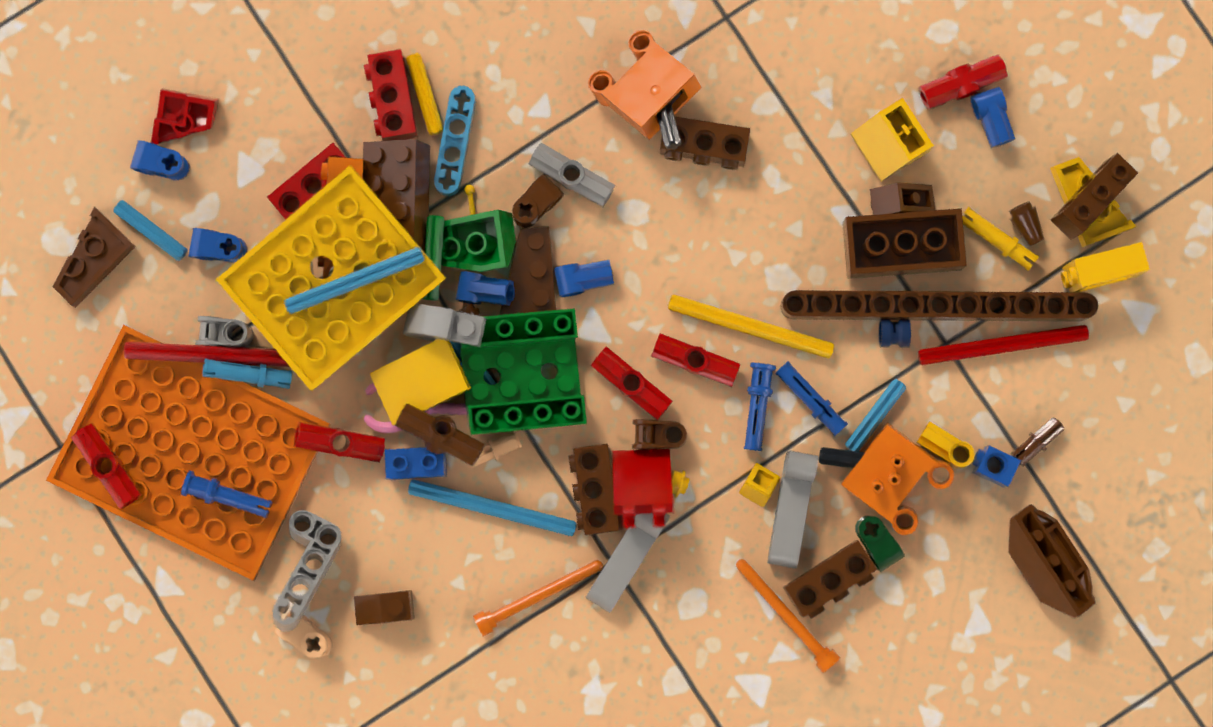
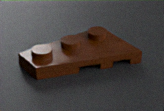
[53,207,136,308]
[499,226,556,315]

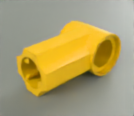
[916,421,975,469]

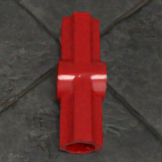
[918,54,1008,110]
[651,333,741,387]
[590,346,673,420]
[294,422,385,463]
[71,423,142,509]

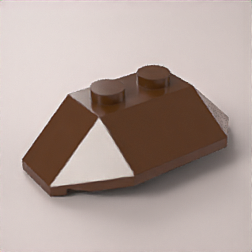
[1008,504,1096,618]

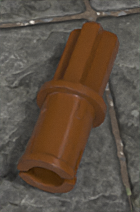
[1011,418,1065,467]

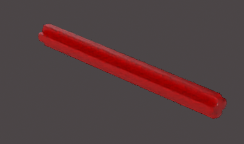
[918,325,1089,365]
[124,342,290,367]

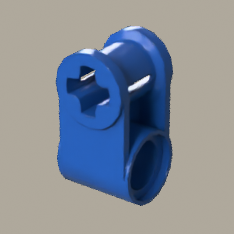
[130,140,190,180]
[189,228,247,263]

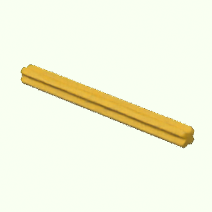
[668,295,834,359]

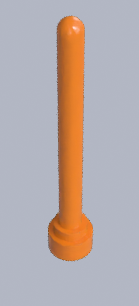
[736,559,840,673]
[473,560,603,636]

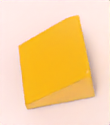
[739,463,781,507]

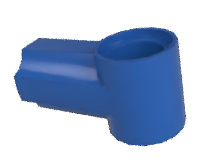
[971,87,1015,148]
[554,260,614,297]
[456,271,515,306]

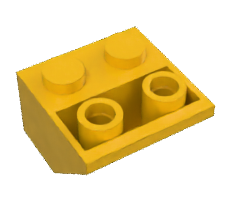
[850,98,934,182]

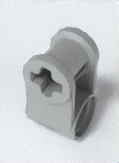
[195,316,254,348]

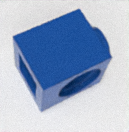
[972,445,1021,488]

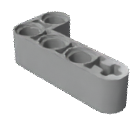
[767,451,818,569]
[273,510,341,632]
[585,513,670,613]

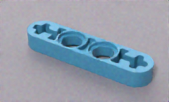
[434,86,476,196]

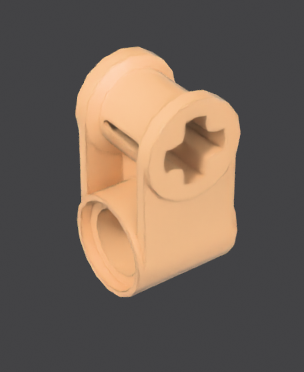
[274,610,332,658]

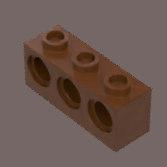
[659,117,750,170]
[1050,153,1138,240]
[568,444,619,535]
[783,540,877,619]

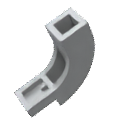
[403,304,486,347]

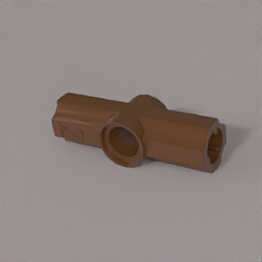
[395,404,485,467]

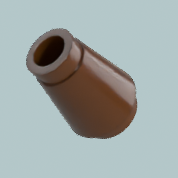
[1009,201,1045,246]

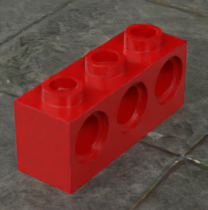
[364,49,418,141]
[267,142,346,220]

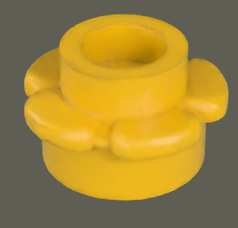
[672,470,690,498]

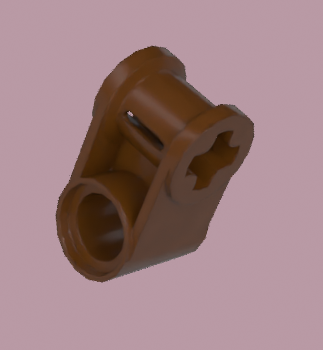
[512,174,564,228]
[632,419,687,450]

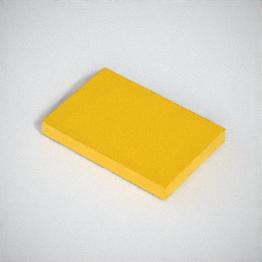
[369,339,471,426]

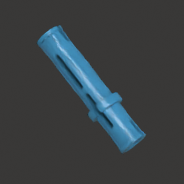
[202,359,292,389]

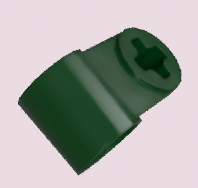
[855,516,905,572]

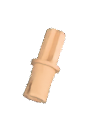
[466,431,522,468]

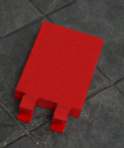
[612,449,673,528]

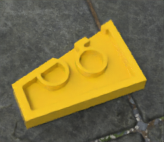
[1050,157,1137,248]

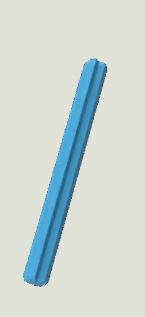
[408,479,577,536]

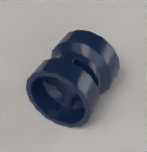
[879,319,911,348]

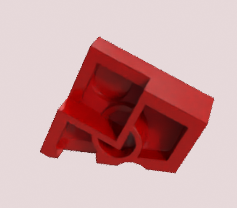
[151,89,219,145]

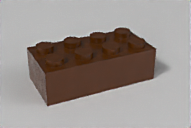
[363,139,430,252]
[842,208,967,279]

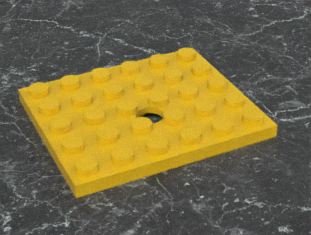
[215,165,446,392]

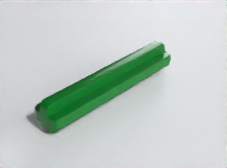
[422,215,444,301]

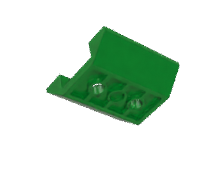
[460,308,587,435]

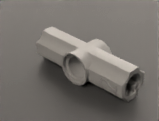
[528,143,615,207]

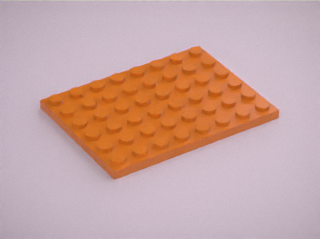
[46,325,331,581]

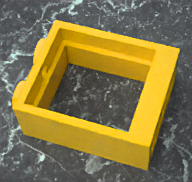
[1061,242,1150,292]

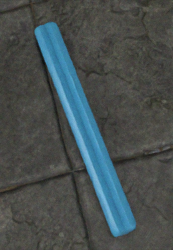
[285,247,425,314]

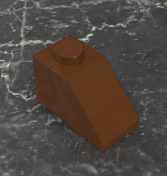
[870,182,935,215]
[354,590,415,625]

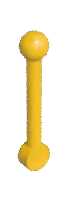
[464,184,476,215]

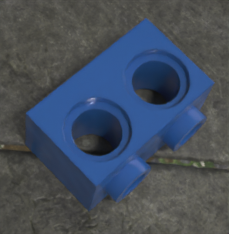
[384,447,447,480]

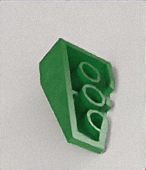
[441,210,516,272]

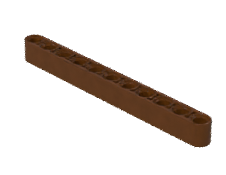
[780,290,1099,322]

